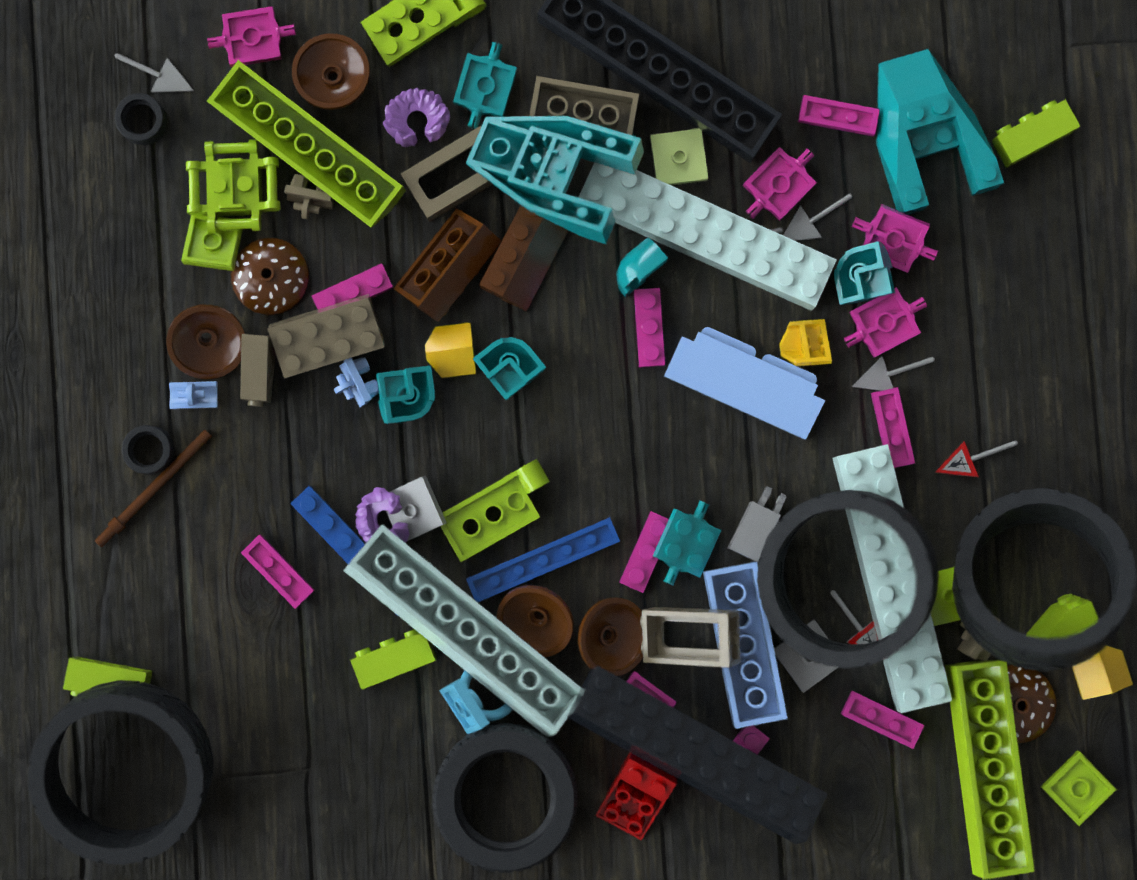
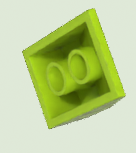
[1026,594,1099,639]

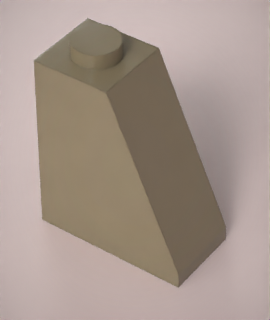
[240,334,276,407]

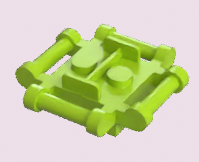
[186,139,280,233]

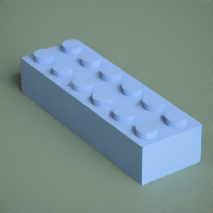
[703,562,788,729]

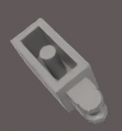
[728,486,786,562]

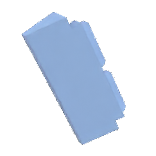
[664,327,825,440]

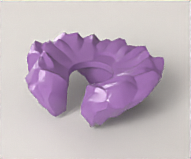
[383,87,450,147]
[355,487,409,543]

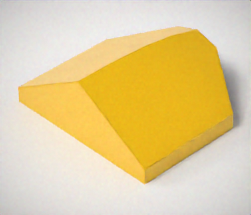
[779,319,832,366]
[425,323,476,378]
[1072,646,1133,700]

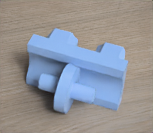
[334,357,379,407]
[169,381,218,409]

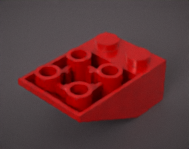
[595,752,678,840]

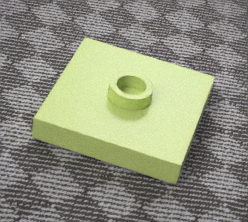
[650,129,708,185]

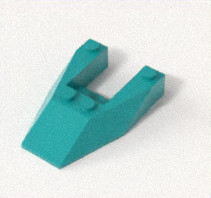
[876,49,1004,215]
[466,116,644,244]

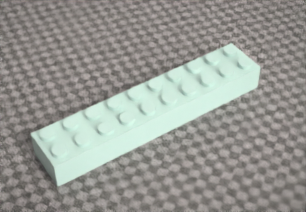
[579,162,836,311]
[833,444,952,713]
[344,525,581,738]

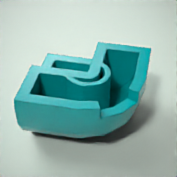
[617,238,668,298]
[834,241,895,305]
[473,337,546,400]
[376,365,435,424]

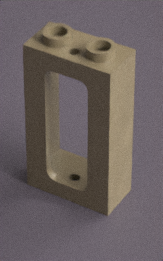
[401,126,492,222]
[640,607,741,667]

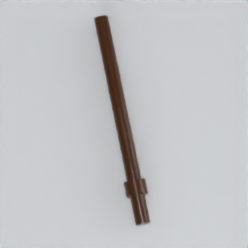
[94,429,212,547]

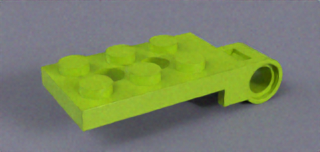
[361,0,486,67]
[440,459,550,562]

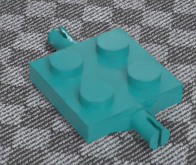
[453,42,517,129]
[653,500,721,586]

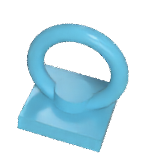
[439,671,513,734]

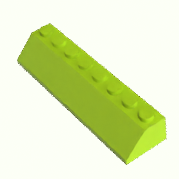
[207,60,406,228]
[945,660,1035,880]

